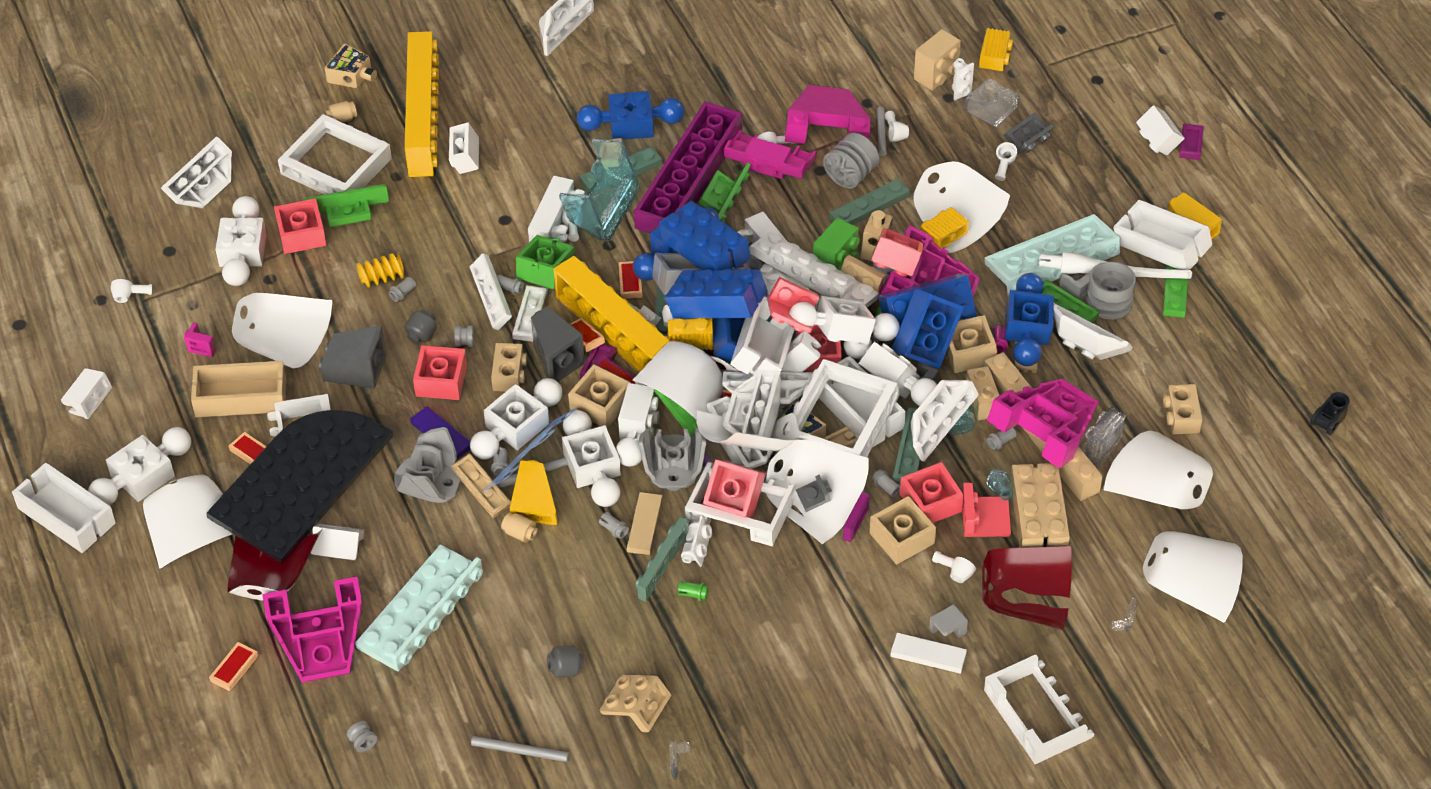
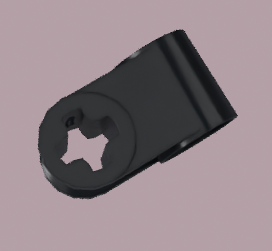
[1310,392,1350,435]

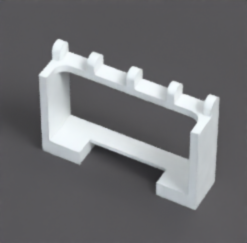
[267,394,331,436]
[685,462,795,546]
[984,655,1094,764]

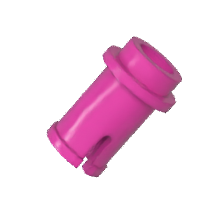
[993,325,1008,354]

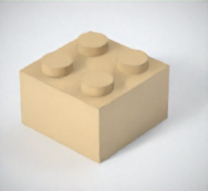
[914,29,961,91]
[947,315,997,373]
[568,364,631,428]
[870,496,936,565]

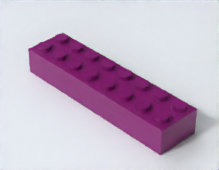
[634,101,742,233]

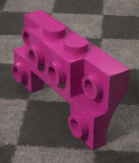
[724,130,816,179]

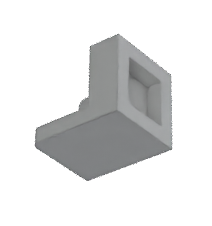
[1059,273,1090,300]
[929,604,968,638]

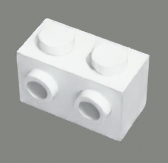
[1136,105,1185,155]
[449,122,479,174]

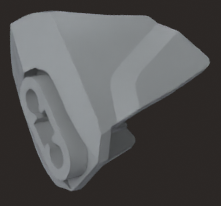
[394,427,461,503]
[639,428,706,491]

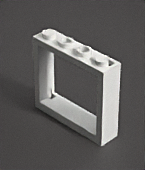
[278,114,392,194]
[784,359,899,457]

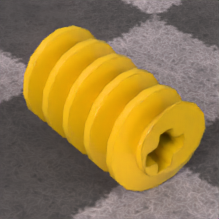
[356,252,404,288]

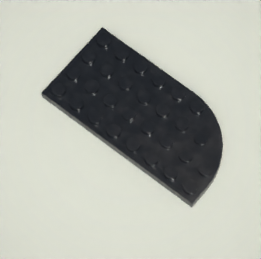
[206,410,393,564]

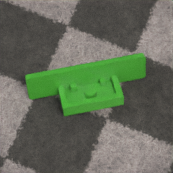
[698,162,751,222]
[303,184,389,227]

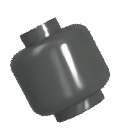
[404,310,437,343]
[547,646,584,678]

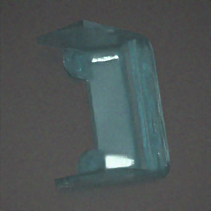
[559,139,639,241]

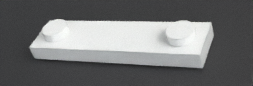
[470,253,512,330]

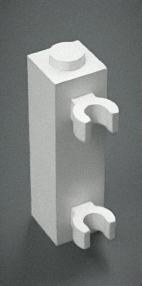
[528,176,585,242]
[738,212,787,267]

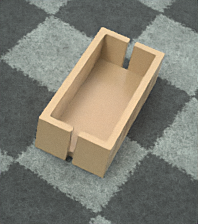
[191,361,287,417]
[1010,463,1070,548]

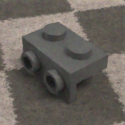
[1003,113,1054,155]

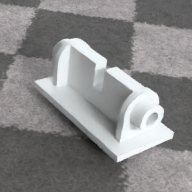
[952,58,974,100]
[681,515,712,567]

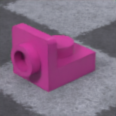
[184,322,216,357]

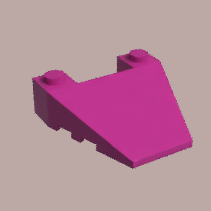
[785,85,870,144]
[877,225,980,301]
[987,379,1099,468]
[262,577,363,683]

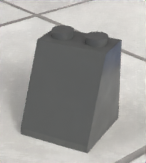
[531,306,585,382]
[319,326,386,389]

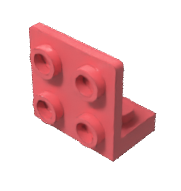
[767,276,819,333]
[962,483,1011,537]

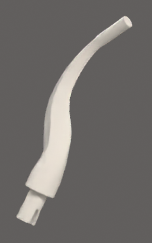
[1039,252,1192,279]

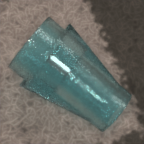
[987,469,1013,500]

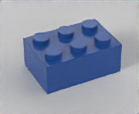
[892,288,964,369]

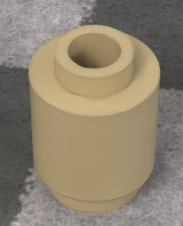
[326,101,357,123]
[501,513,538,543]

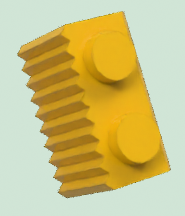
[979,28,1013,71]
[920,207,969,249]
[668,318,713,351]

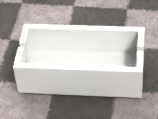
[1114,200,1212,270]
[730,296,794,377]
[819,356,906,447]
[12,463,116,553]

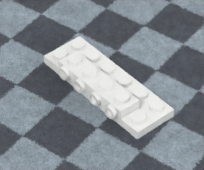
[749,232,879,307]

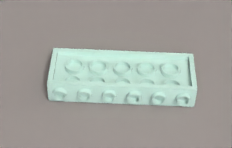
[984,214,1120,296]
[355,544,483,671]

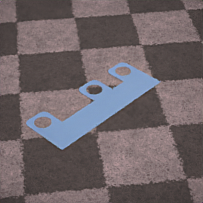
[482,407,577,492]

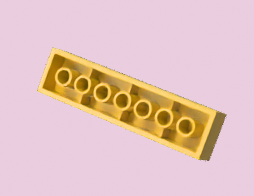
[405,31,439,177]
[554,256,671,372]

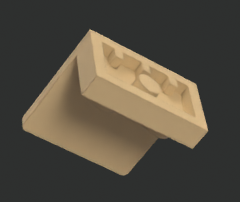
[841,255,886,292]
[599,675,671,732]

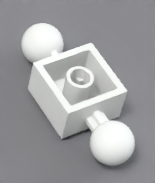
[216,196,267,286]
[789,296,900,345]
[844,339,937,406]
[615,372,659,467]
[470,378,562,460]
[562,410,621,507]
[88,427,191,506]

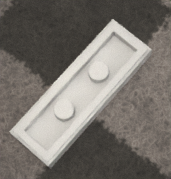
[512,286,548,342]
[891,633,967,674]

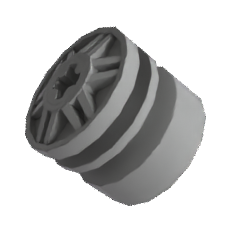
[823,132,879,189]
[1087,261,1136,320]

